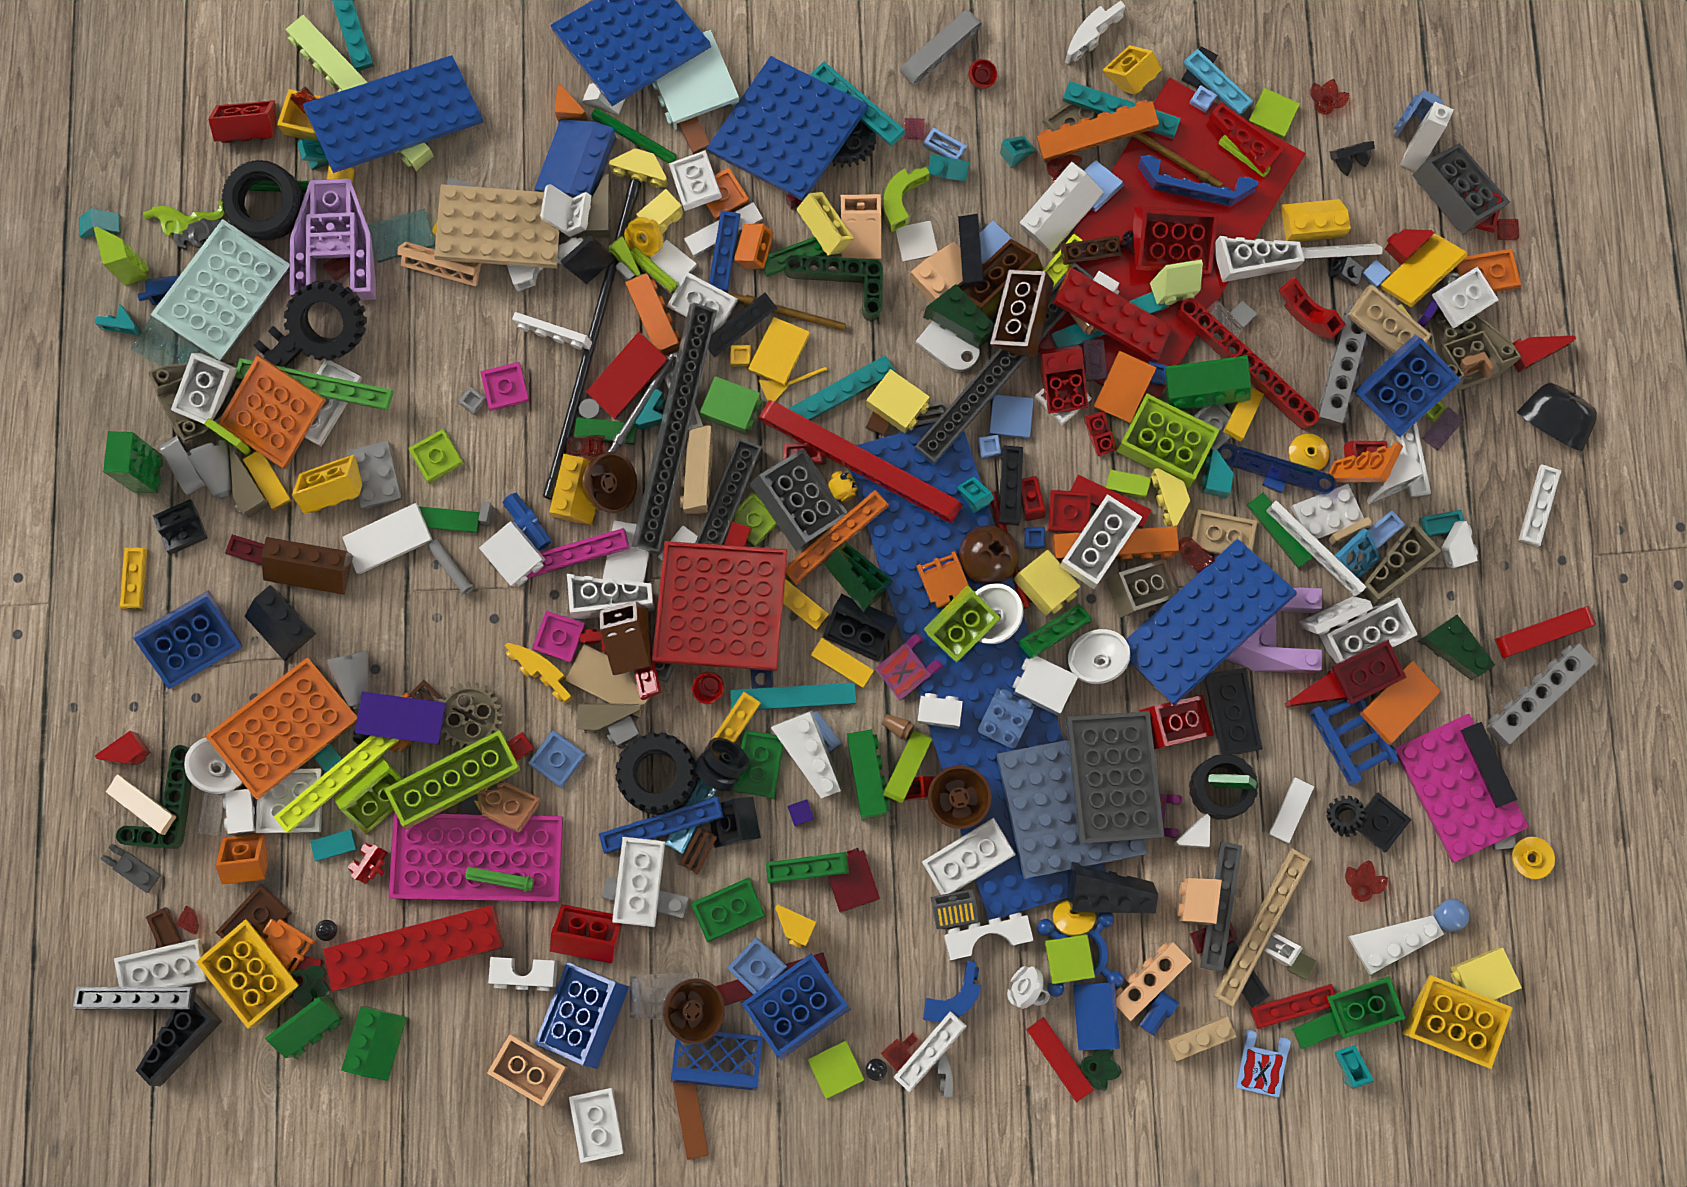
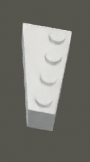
[1214,236,1305,282]
[567,574,655,620]
[771,710,843,798]

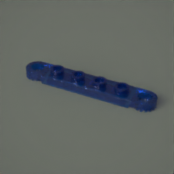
[1217,443,1336,495]

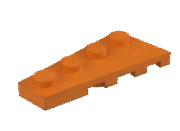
[1326,442,1403,482]

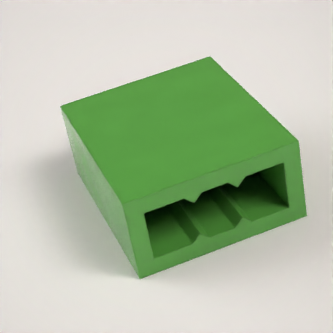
[700,376,763,435]

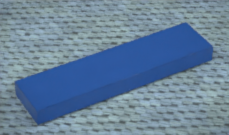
[709,210,741,293]

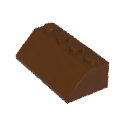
[959,239,1043,320]
[990,270,1054,356]
[262,537,353,595]

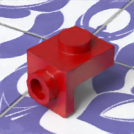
[580,629,607,654]

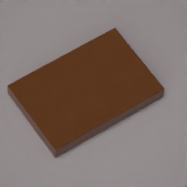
[215,884,292,939]

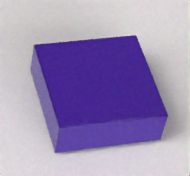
[787,799,814,826]

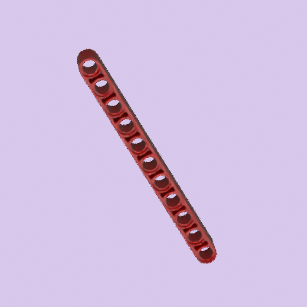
[758,400,963,523]

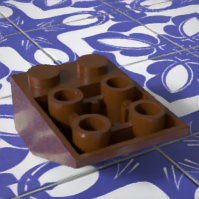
[599,601,651,676]

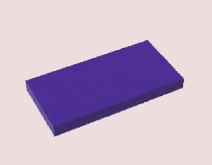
[355,692,447,745]

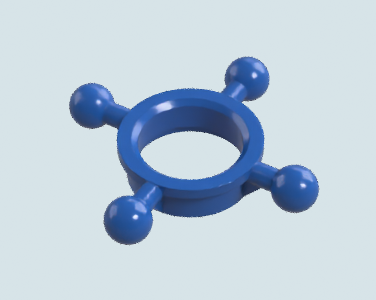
[1038,912,1124,997]

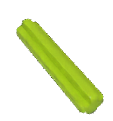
[1219,135,1271,177]
[630,248,678,292]

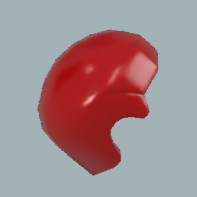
[968,58,997,89]
[691,671,724,704]

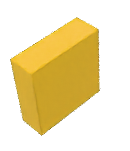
[730,345,751,367]

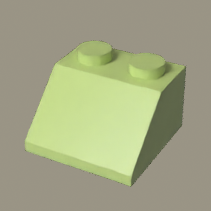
[1150,260,1203,305]

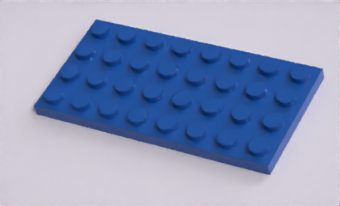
[303,55,483,173]
[1126,538,1297,706]

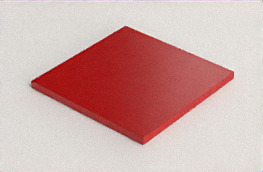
[652,541,788,671]

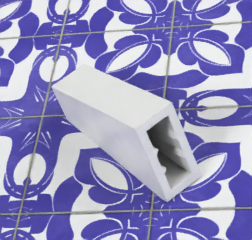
[1400,102,1454,172]

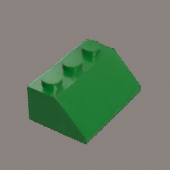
[265,997,344,1059]
[341,1006,407,1081]

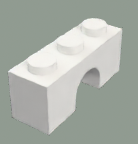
[488,957,558,991]

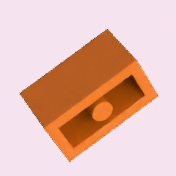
[734,224,774,269]

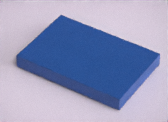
[1073,982,1120,1050]

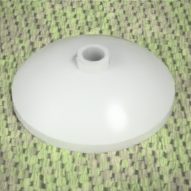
[976,584,1023,644]
[1068,629,1130,684]
[184,737,243,794]

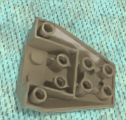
[1427,311,1521,390]
[149,361,242,442]

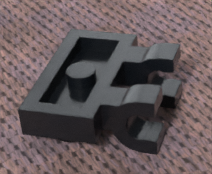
[253,326,303,368]

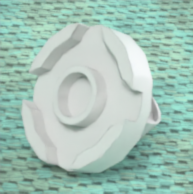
[1007,966,1050,1009]

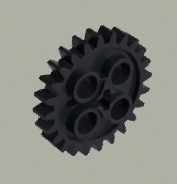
[832,120,876,168]

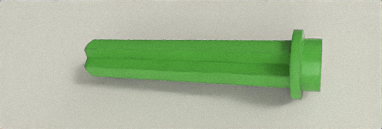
[466,867,534,893]

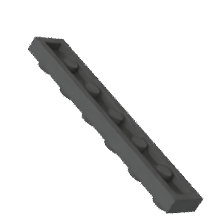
[1200,841,1242,972]

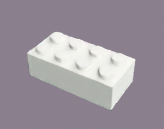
[1059,494,1142,589]

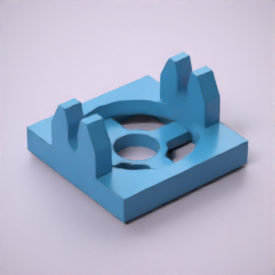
[1335,528,1382,579]

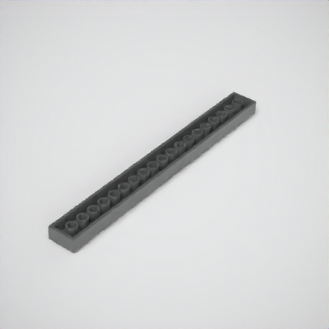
[914,263,1094,465]
[631,302,717,553]
[652,438,763,683]

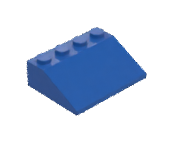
[534,119,616,199]
[1354,334,1461,437]
[133,590,242,689]
[741,953,851,1060]
[534,962,629,1069]

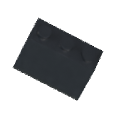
[244,585,316,661]
[823,593,898,662]

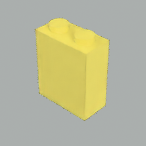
[866,369,930,433]
[1013,550,1080,617]
[1450,948,1522,1000]

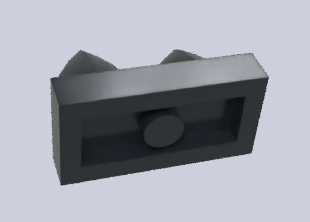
[1329,141,1375,176]

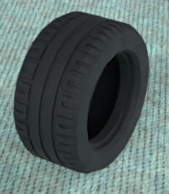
[221,160,304,240]

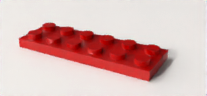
[1053,267,1172,362]

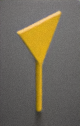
[759,367,827,402]

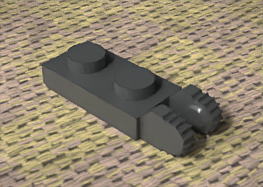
[100,844,161,893]

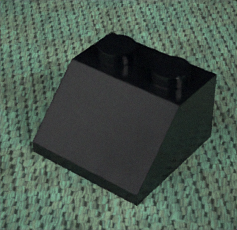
[710,797,761,848]

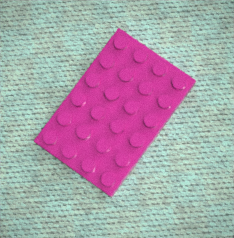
[1395,714,1529,863]

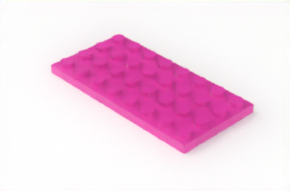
[389,813,563,902]

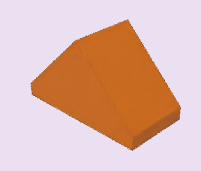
[555,84,588,121]

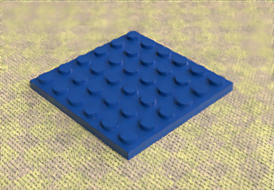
[551,0,711,106]
[706,56,868,202]

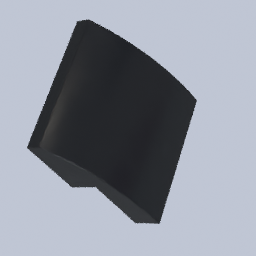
[153,499,208,555]

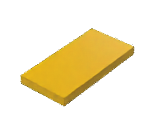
[1381,234,1467,308]

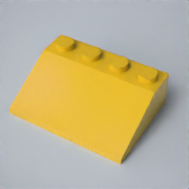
[196,919,299,1029]
[1402,975,1513,1069]

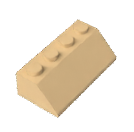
[680,426,714,515]

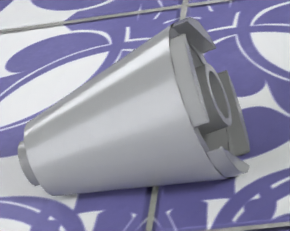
[186,440,232,499]
[326,650,369,709]

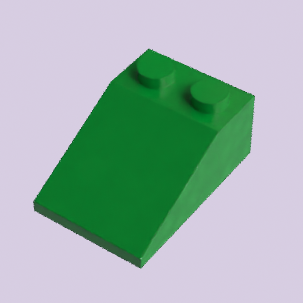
[1327,975,1406,1039]

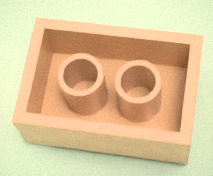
[487,1034,569,1106]

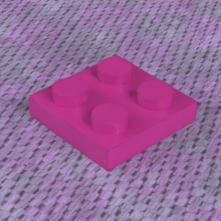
[480,362,529,411]
[532,611,586,663]

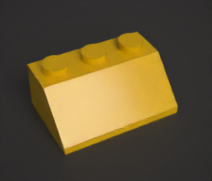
[1281,199,1351,242]
[292,454,362,514]
[549,454,596,526]

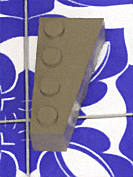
[1361,520,1441,607]

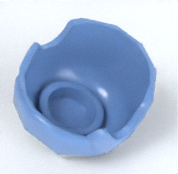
[1434,898,1469,932]

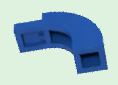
[923,961,981,1022]

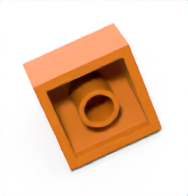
[215,833,268,885]

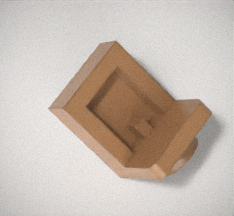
[1460,352,1494,380]

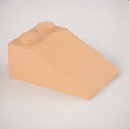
[910,242,963,303]
[1177,878,1222,925]

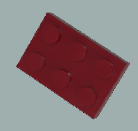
[1331,640,1407,704]

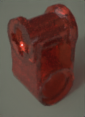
[566,435,605,457]
[1178,537,1215,573]

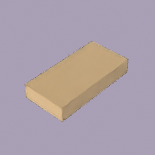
[1328,517,1372,546]

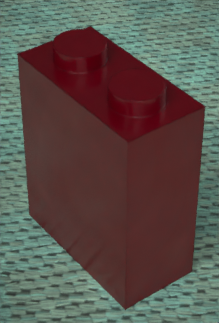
[828,848,880,913]

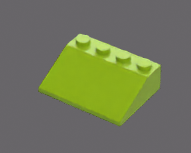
[1117,394,1220,488]

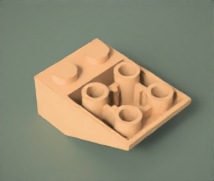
[841,194,881,260]

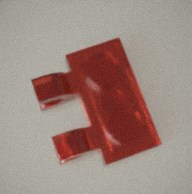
[881,1032,918,1073]

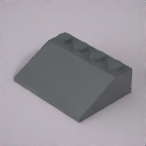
[1412,143,1510,235]
[750,448,848,551]

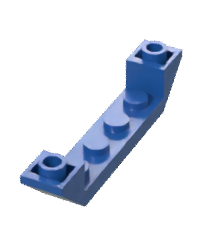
[1138,155,1259,206]

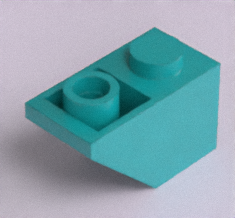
[1200,449,1234,498]

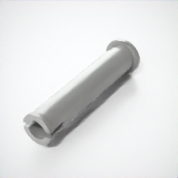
[427,539,475,596]

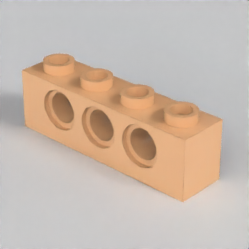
[1115,942,1191,1021]

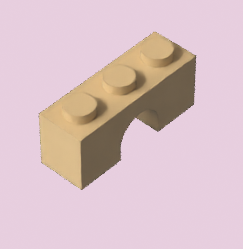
[1164,1016,1236,1061]

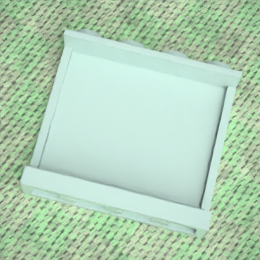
[652,30,739,130]

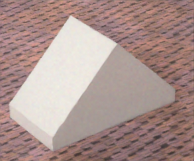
[582,83,625,115]
[1174,814,1210,848]
[1263,932,1303,966]

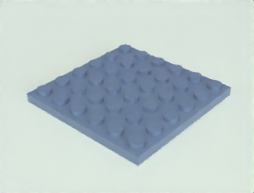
[996,740,1147,879]

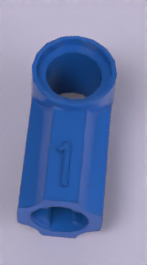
[1138,990,1179,1036]

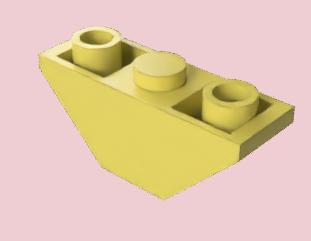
[609,148,668,188]
[1150,468,1190,527]

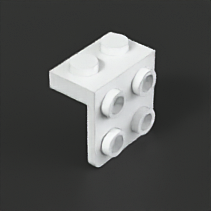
[540,184,592,237]

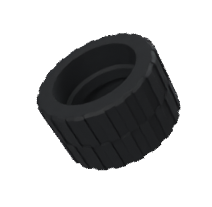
[1189,754,1258,820]

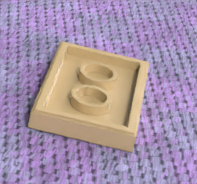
[1189,509,1257,555]

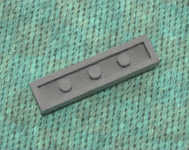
[601,877,689,918]

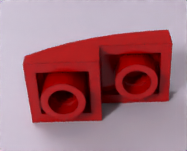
[1084,411,1117,456]

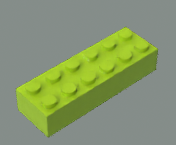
[384,730,521,829]

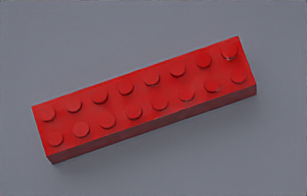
[323,905,504,991]

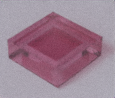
[904,118,924,140]

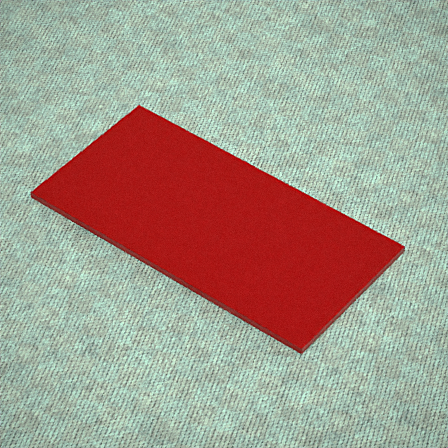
[1038,77,1306,407]

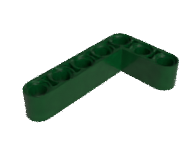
[784,255,883,321]
[116,745,192,849]

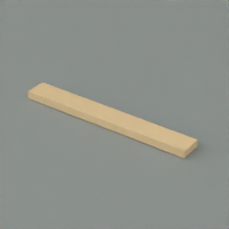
[1213,848,1311,1008]

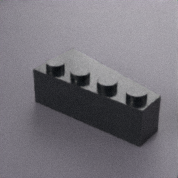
[1067,862,1158,913]
[135,993,222,1087]

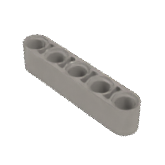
[900,9,982,85]

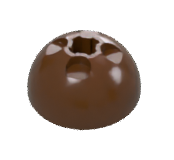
[582,452,637,513]
[959,525,1019,585]
[928,765,992,829]
[663,978,725,1044]

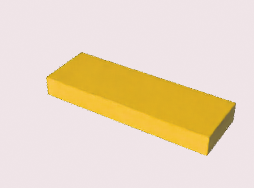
[1223,387,1264,442]
[243,451,292,511]
[119,548,147,609]
[811,638,874,688]
[711,691,761,743]

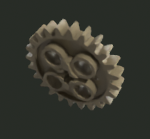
[438,682,504,749]

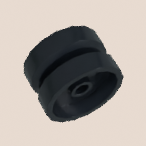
[695,738,749,791]

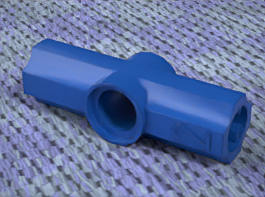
[502,492,552,551]

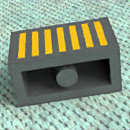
[930,889,979,929]

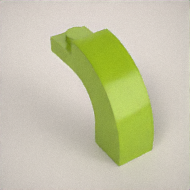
[883,167,930,232]

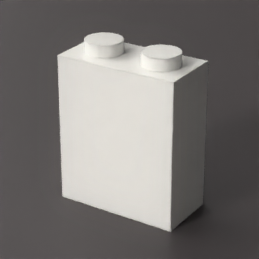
[479,521,546,587]
[1012,656,1078,716]

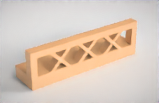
[397,242,481,287]

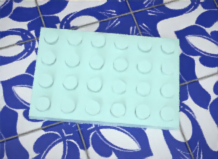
[151,219,290,361]

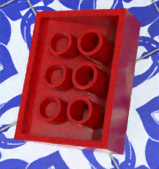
[1133,207,1219,274]

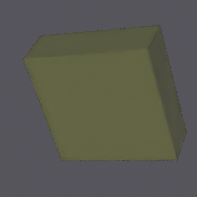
[1286,952,1316,980]

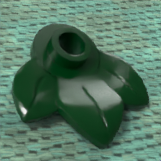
[291,965,329,1008]
[1080,1049,1122,1091]

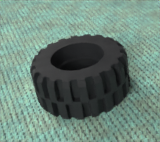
[283,280,367,361]
[615,732,698,814]

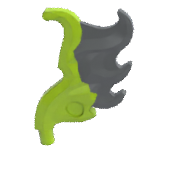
[143,200,225,249]

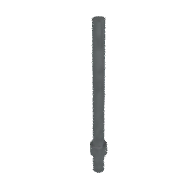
[606,354,676,453]

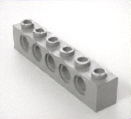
[1317,306,1369,429]
[1485,643,1597,747]

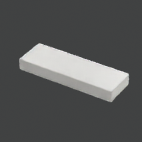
[1268,778,1314,844]

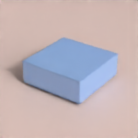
[1189,85,1217,113]
[1361,260,1391,288]
[978,435,1002,459]

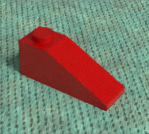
[1513,336,1576,373]
[1285,670,1346,707]

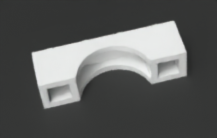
[507,237,583,292]
[943,913,1034,961]

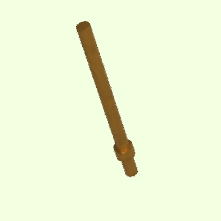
[1132,133,1223,188]
[730,292,846,331]

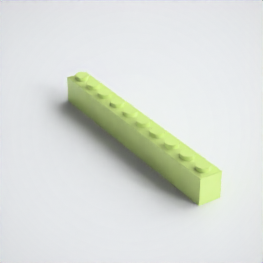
[285,15,434,171]

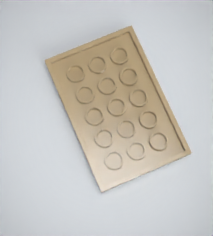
[434,184,560,269]

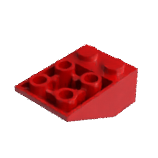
[1038,344,1088,414]

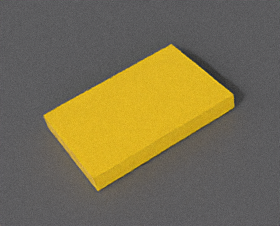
[748,317,810,386]

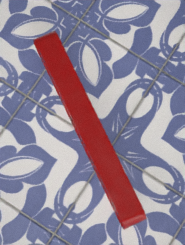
[1177,298,1319,430]

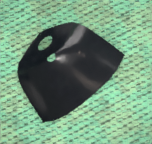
[1517,383,1597,451]

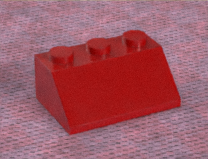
[208,100,277,143]
[550,904,623,964]

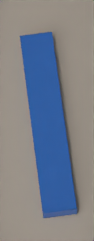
[599,797,724,854]

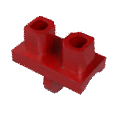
[348,843,388,884]

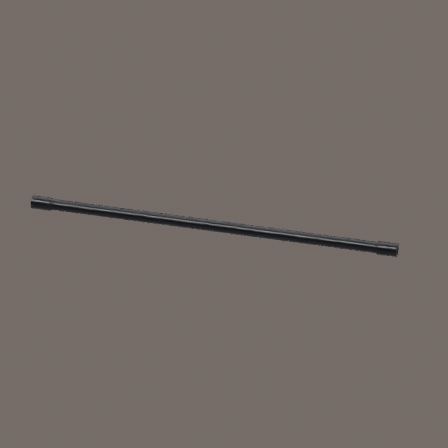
[542,179,641,500]

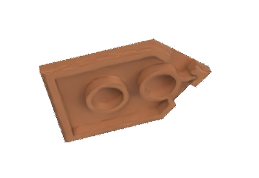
[477,782,541,832]

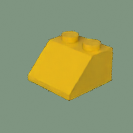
[1102,45,1162,95]
[775,904,817,949]

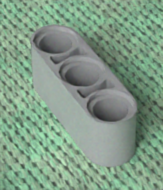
[159,436,205,495]

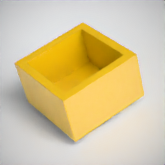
[277,89,322,141]

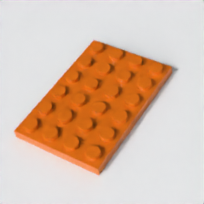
[205,657,357,800]

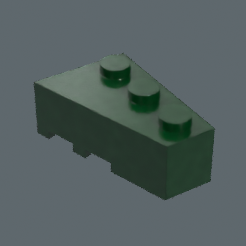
[923,284,995,348]
[825,542,892,612]
[1417,614,1495,680]

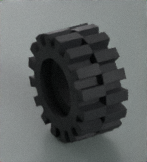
[1326,796,1368,837]

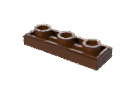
[1060,235,1122,265]

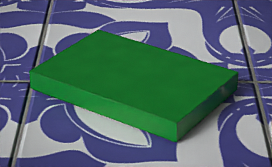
[733,730,784,799]
[691,877,766,943]

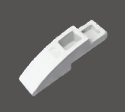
[1065,1,1125,65]

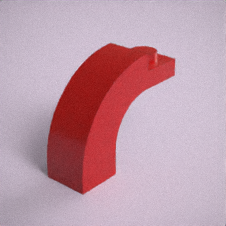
[1278,277,1346,338]

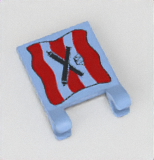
[1236,1030,1291,1097]

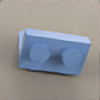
[1394,89,1444,137]
[978,688,1035,748]

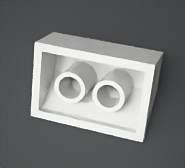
[1367,452,1423,505]

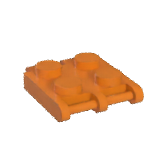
[916,551,968,609]
[261,919,315,974]

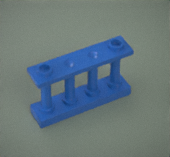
[1308,698,1398,786]

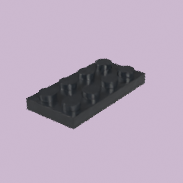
[1204,668,1263,755]

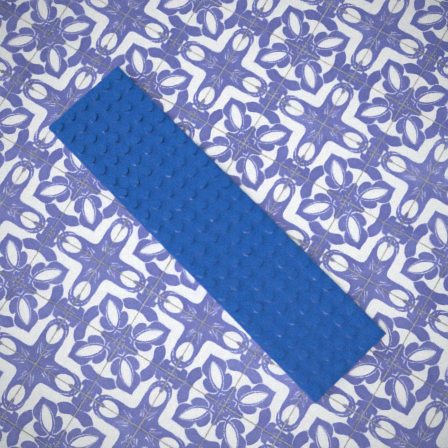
[850,423,1106,920]

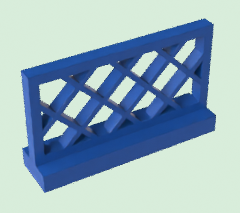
[671,1032,763,1091]

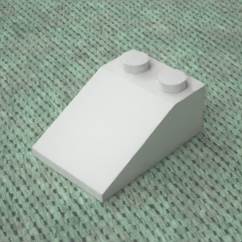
[171,353,238,424]

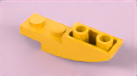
[505,643,574,704]

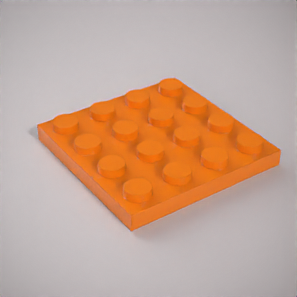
[218,355,326,468]

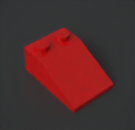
[1140,695,1213,750]

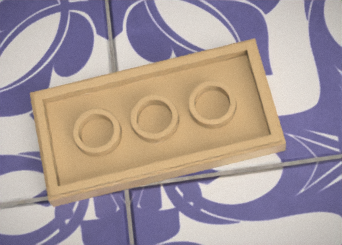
[1347,284,1432,355]
[565,644,649,718]

